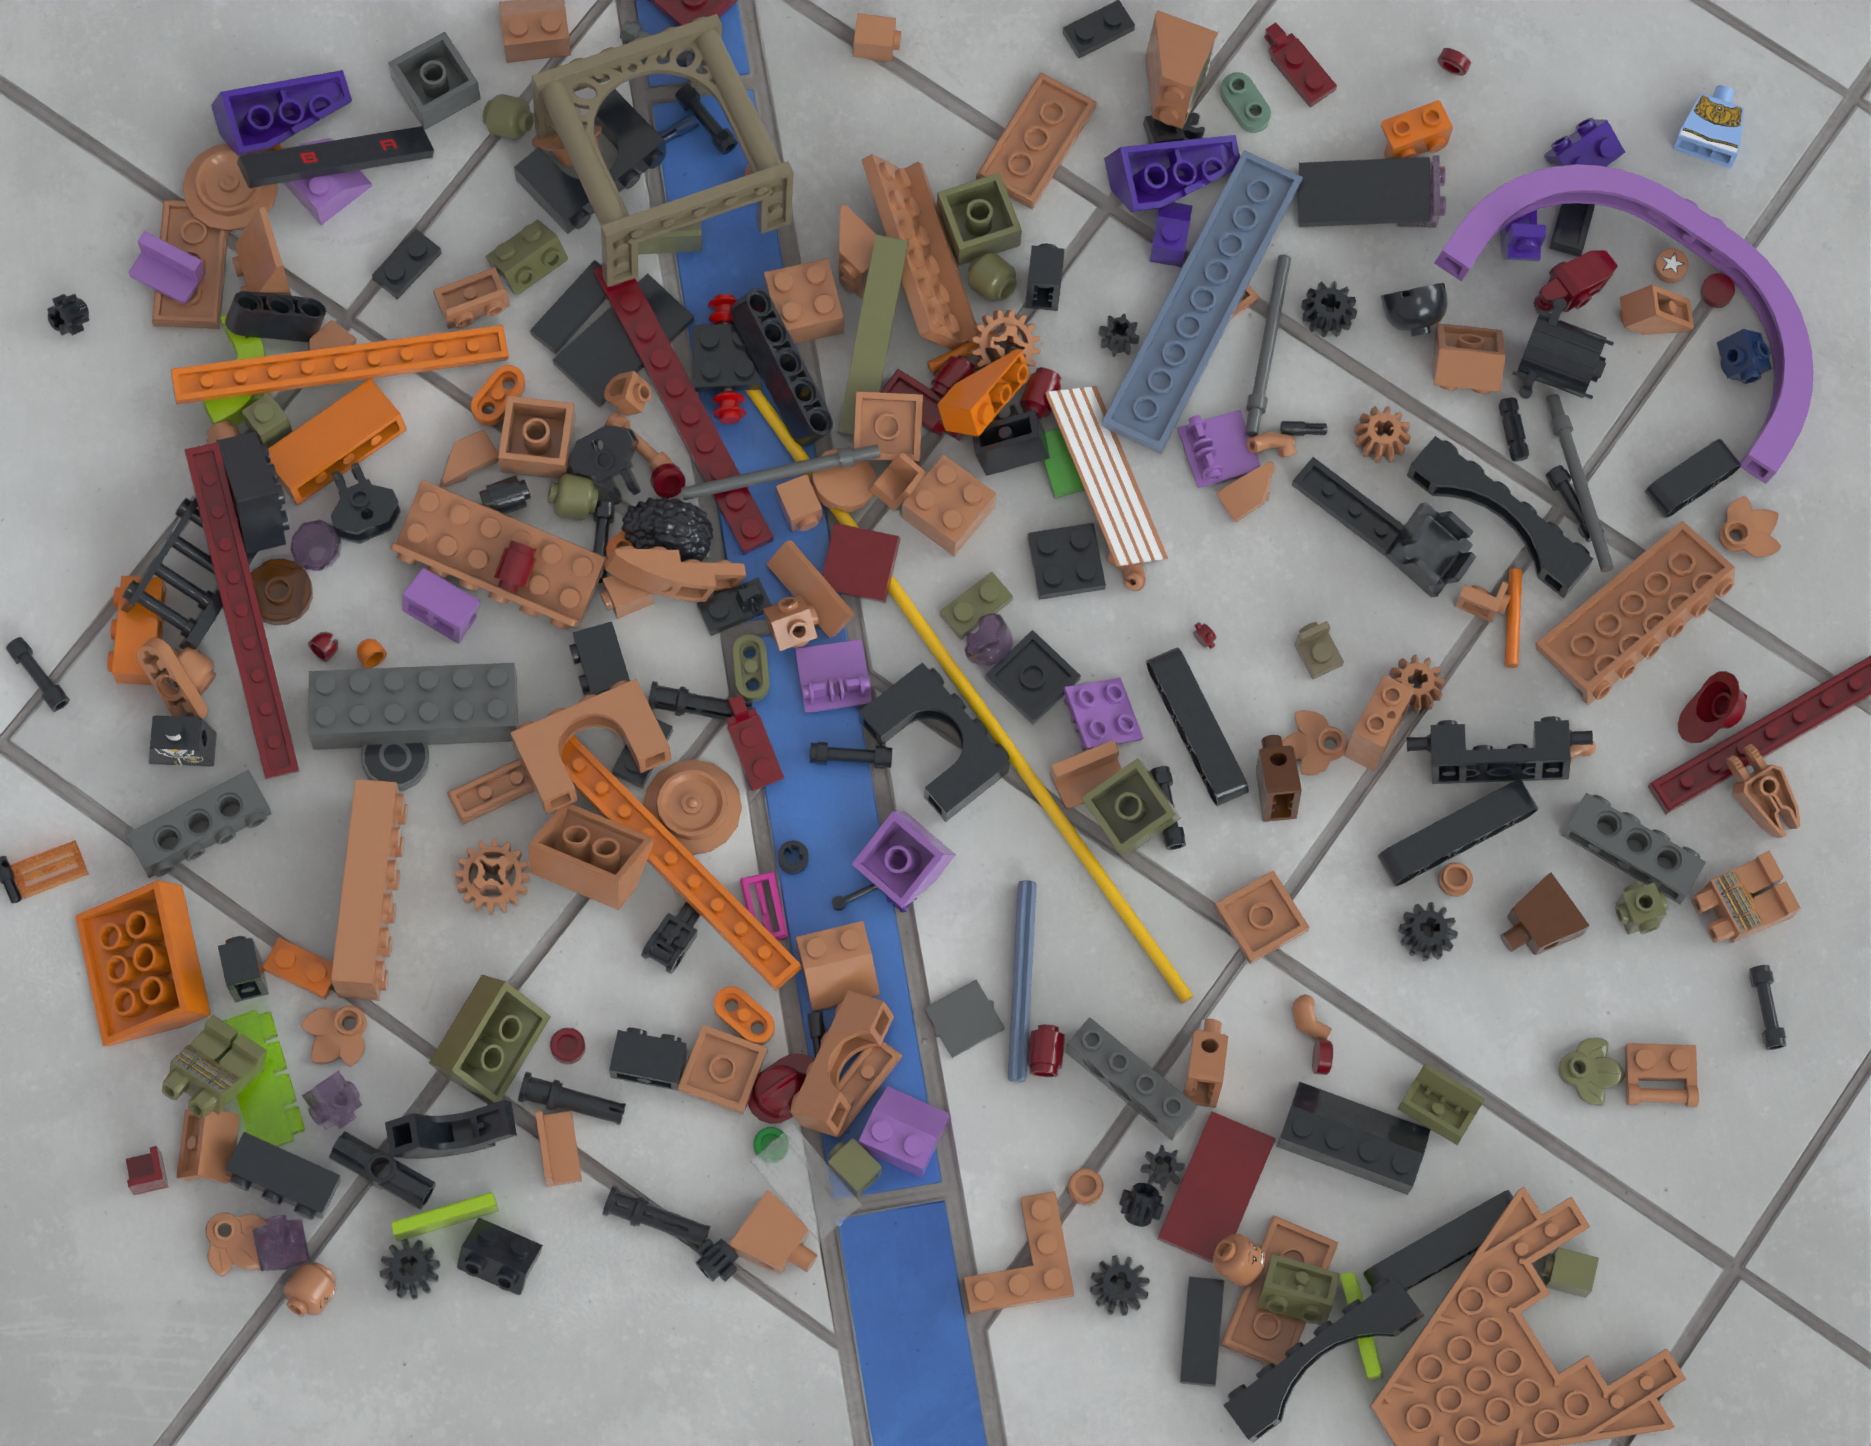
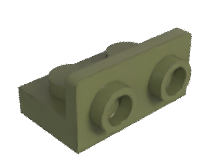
[1258,1254,1340,1325]

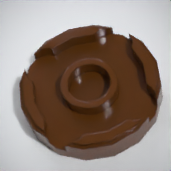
[251,558,313,626]

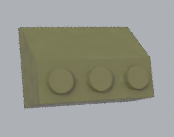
[429,975,551,1103]

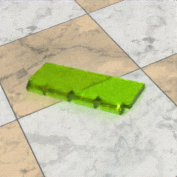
[223,1010,305,1147]

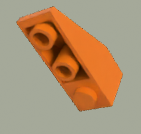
[937,349,1030,437]

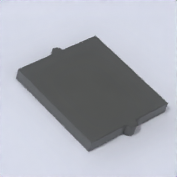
[924,979,1005,1058]

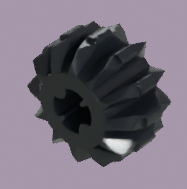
[1301,281,1357,338]
[1398,902,1458,961]
[380,1239,440,1300]
[1090,1255,1150,1316]

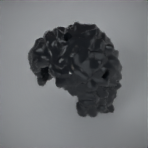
[621,497,714,562]

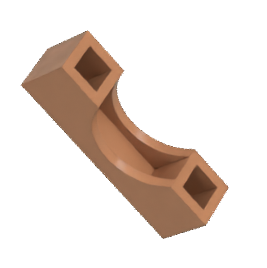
[790,990,894,1137]

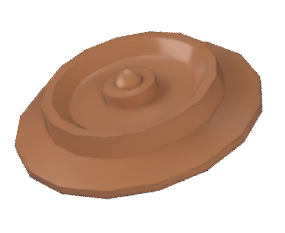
[183,143,278,231]
[643,759,742,855]

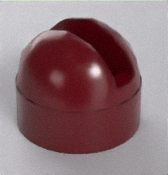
[308,631,338,662]

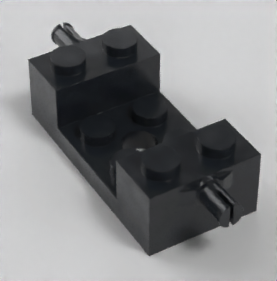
[1406,716,1593,784]

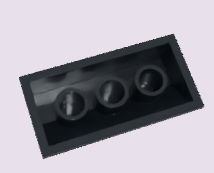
[1276,1081,1431,1195]

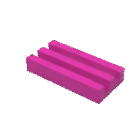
[740,871,788,941]

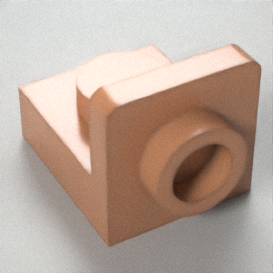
[1455,581,1511,622]

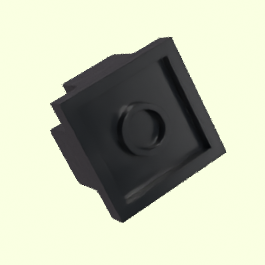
[1384,502,1476,597]

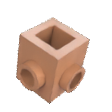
[763,595,819,651]

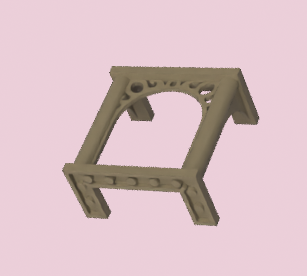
[532,14,793,287]

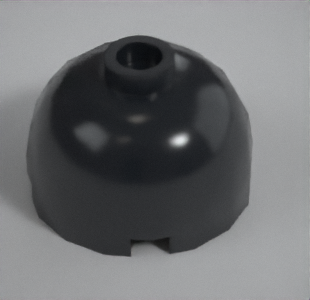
[1381,283,1448,336]

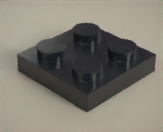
[1027,523,1106,600]
[985,630,1081,725]

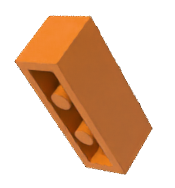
[107,576,167,685]

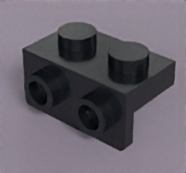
[457,1218,543,1295]

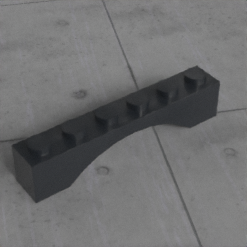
[1407,436,1594,598]
[1223,1278,1424,1443]

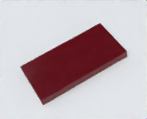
[1157,1111,1276,1263]

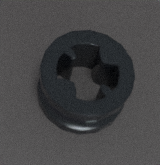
[778,840,809,875]

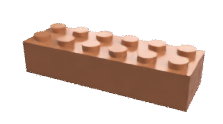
[331,779,408,1001]

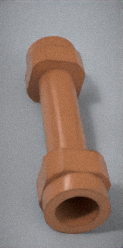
[604,412,674,472]

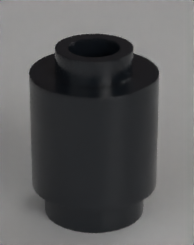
[479,475,531,514]

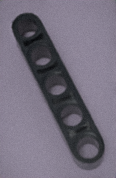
[730,288,833,447]
[1146,647,1249,806]
[1378,779,1539,886]
[1363,1190,1513,1291]

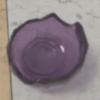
[290,519,342,571]
[964,613,1013,666]

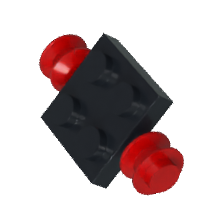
[692,294,762,424]

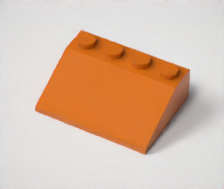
[75,880,211,1046]

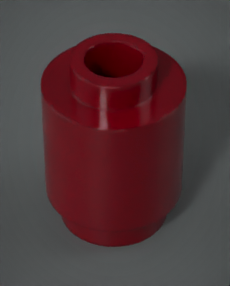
[930,355,975,397]
[1019,367,1061,419]
[494,540,537,593]
[1028,1024,1065,1077]

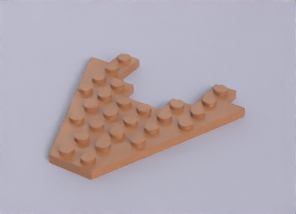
[1370,1187,1686,1446]

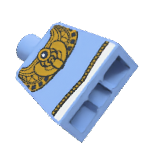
[1673,85,1744,168]

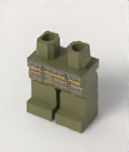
[162,1015,267,1119]

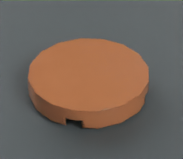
[810,448,877,512]

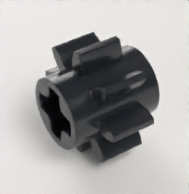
[47,294,89,336]
[1098,314,1140,357]
[1140,1145,1185,1191]
[1119,1183,1164,1227]
[695,1238,739,1282]

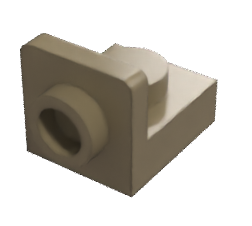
[1295,621,1344,679]

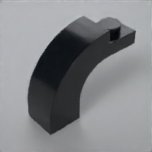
[385,1100,517,1159]

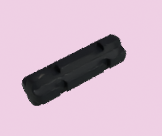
[1499,397,1529,462]

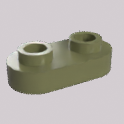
[733,634,770,702]

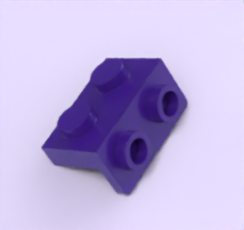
[1544,118,1625,167]

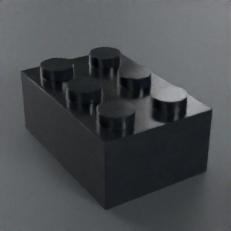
[216,431,290,554]

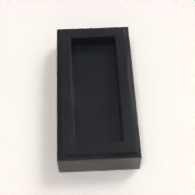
[1549,203,1595,257]

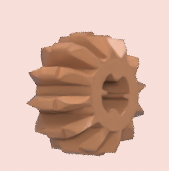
[1354,405,1411,463]
[1389,654,1445,714]

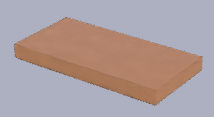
[976,72,1097,210]
[152,200,229,329]
[1220,1215,1339,1366]

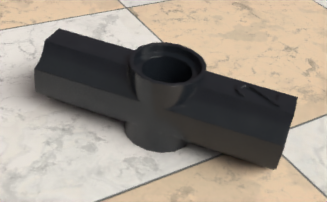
[329,1131,436,1210]

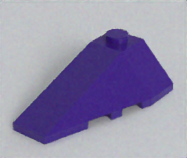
[211,70,352,156]
[1104,135,1240,212]

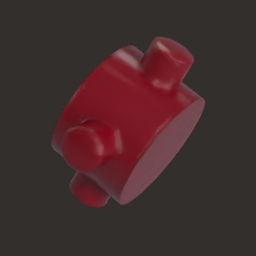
[1193,622,1217,649]

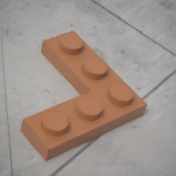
[964,1191,1074,1314]

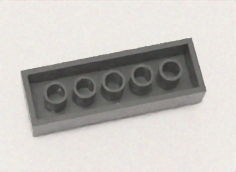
[309,663,518,750]

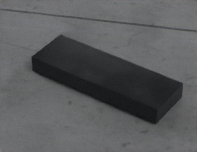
[530,260,607,354]
[1179,1276,1224,1387]

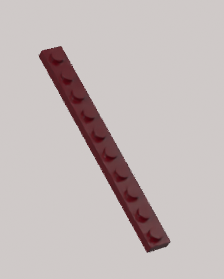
[594,266,774,555]
[184,442,299,780]

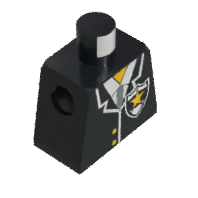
[148,715,217,766]

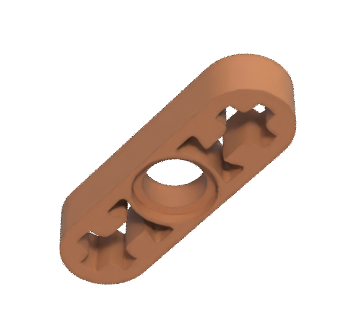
[137,638,208,720]

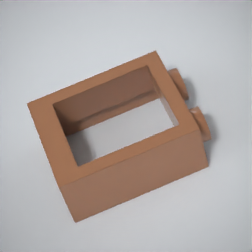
[1344,675,1415,772]

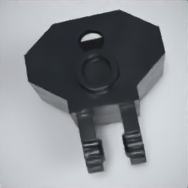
[568,425,641,505]
[331,462,401,544]

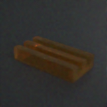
[10,840,89,899]

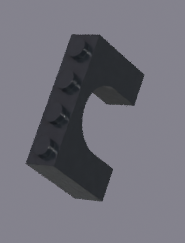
[514,89,666,234]
[859,662,1010,822]

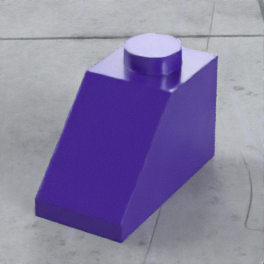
[1150,202,1193,267]

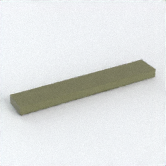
[838,235,909,435]

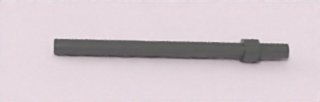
[1245,255,1291,437]
[1546,394,1614,573]
[681,444,880,501]

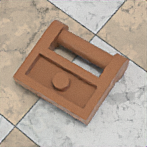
[1625,1043,1699,1107]

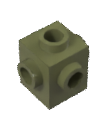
[1615,882,1668,935]

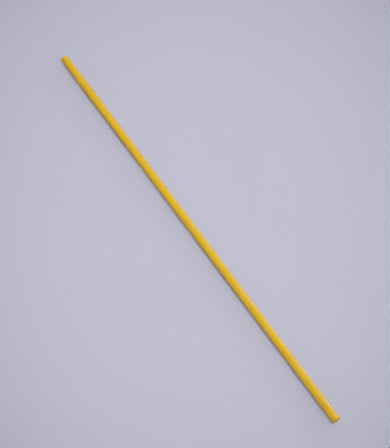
[745,390,1194,1003]

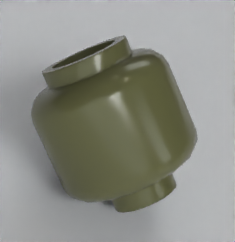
[482,94,534,140]
[968,253,1017,302]
[547,473,599,520]

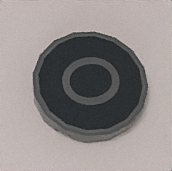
[361,743,429,791]

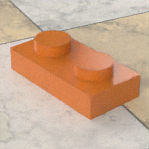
[262,937,333,1000]

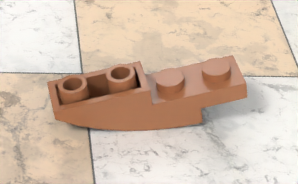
[604,546,746,602]

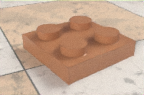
[853,391,923,462]
[1214,870,1310,964]
[678,1024,768,1115]

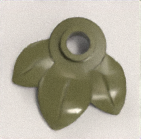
[1558,1038,1625,1106]

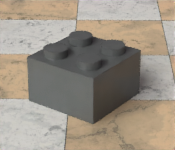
[388,32,481,130]

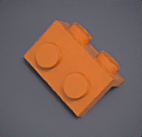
[1381,100,1453,159]

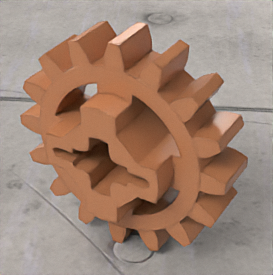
[968,310,1041,368]
[455,839,531,915]

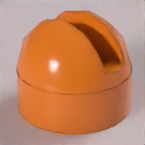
[357,638,387,668]

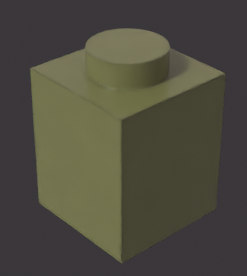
[241,393,293,448]
[828,1138,882,1198]
[1542,1247,1599,1298]

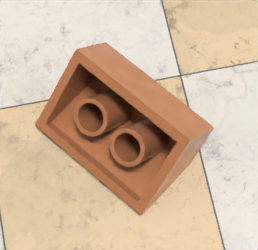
[529,804,654,910]

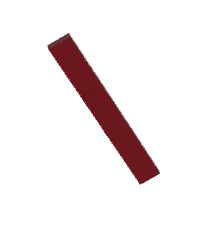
[1648,656,1871,815]

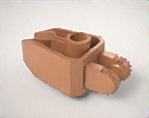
[1726,744,1800,838]

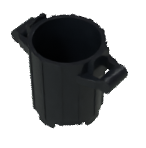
[1512,298,1614,400]

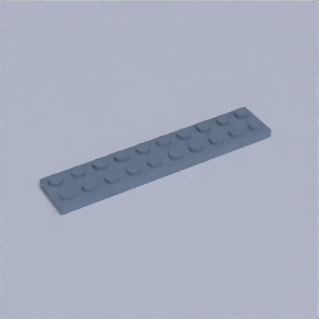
[1101,150,1303,454]

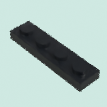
[1292,457,1404,555]

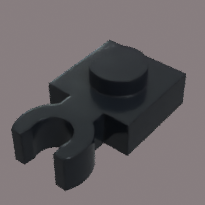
[1143,113,1205,144]

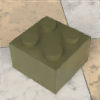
[937,173,1022,265]
[1081,758,1181,857]

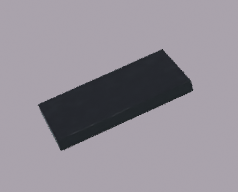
[1298,157,1430,227]
[553,273,694,408]

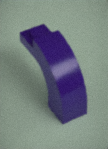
[1500,210,1546,261]

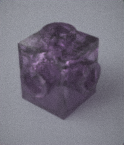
[302,1070,363,1130]
[252,1215,310,1271]

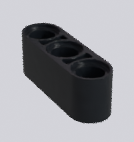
[225,291,326,342]
[1645,439,1742,518]

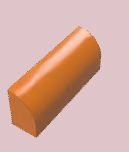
[268,378,407,505]

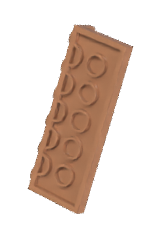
[861,154,978,350]
[390,480,608,630]
[1536,521,1735,705]

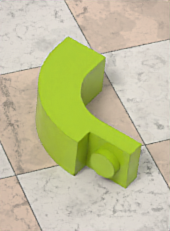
[202,313,266,426]

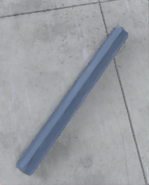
[1008,880,1037,1082]

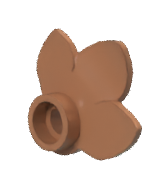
[1719,496,1781,558]
[1282,710,1348,776]
[301,1006,367,1067]
[206,1213,273,1276]

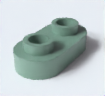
[1220,72,1271,133]

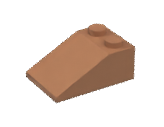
[232,207,292,296]

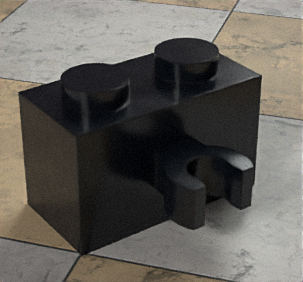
[972,405,1050,476]

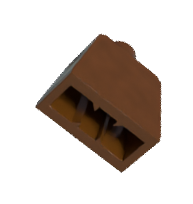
[1256,735,1302,822]
[1500,873,1590,955]

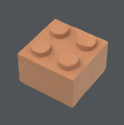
[764,258,844,344]
[498,396,576,479]
[901,454,996,556]

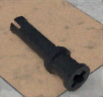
[648,681,752,720]
[518,1071,626,1125]
[602,1185,711,1246]

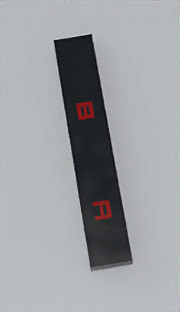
[237,126,434,188]

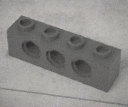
[125,769,272,878]
[1561,793,1706,905]
[1065,1017,1197,1141]

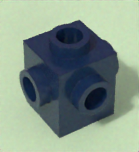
[1716,329,1772,384]

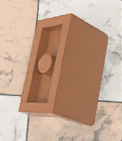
[1050,740,1122,810]
[177,1109,239,1184]
[535,1110,582,1187]

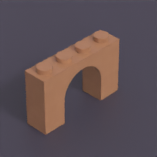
[510,679,672,814]

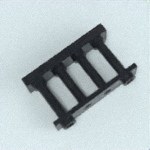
[121,496,258,650]

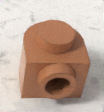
[604,371,652,416]

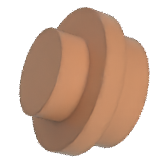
[1438,862,1473,897]

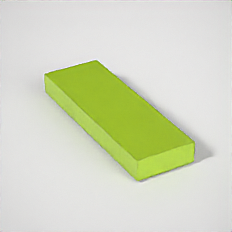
[391,1192,499,1242]
[1340,1272,1384,1382]

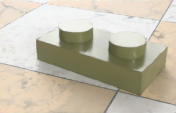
[940,572,1013,640]

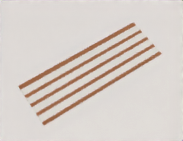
[1045,386,1168,566]

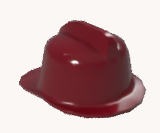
[1678,671,1747,743]
[748,1054,815,1124]

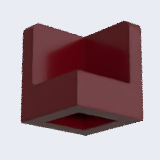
[126,1146,169,1195]

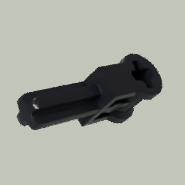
[641,901,701,974]

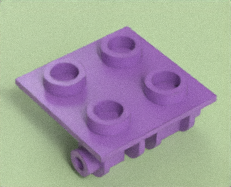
[1177,410,1260,488]
[795,639,872,713]
[1063,677,1144,751]

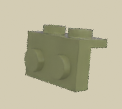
[485,219,568,295]
[1397,1063,1484,1145]

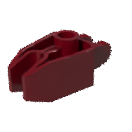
[1533,250,1618,313]

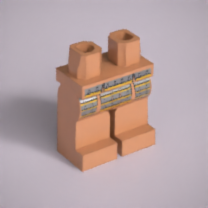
[1691,850,1801,943]

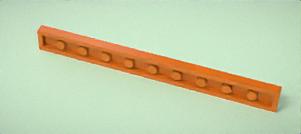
[171,325,509,405]
[561,735,801,991]

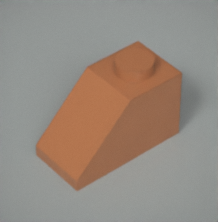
[1620,284,1694,335]

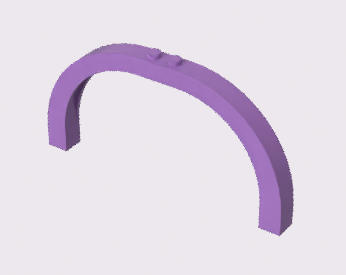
[1434,164,1814,484]

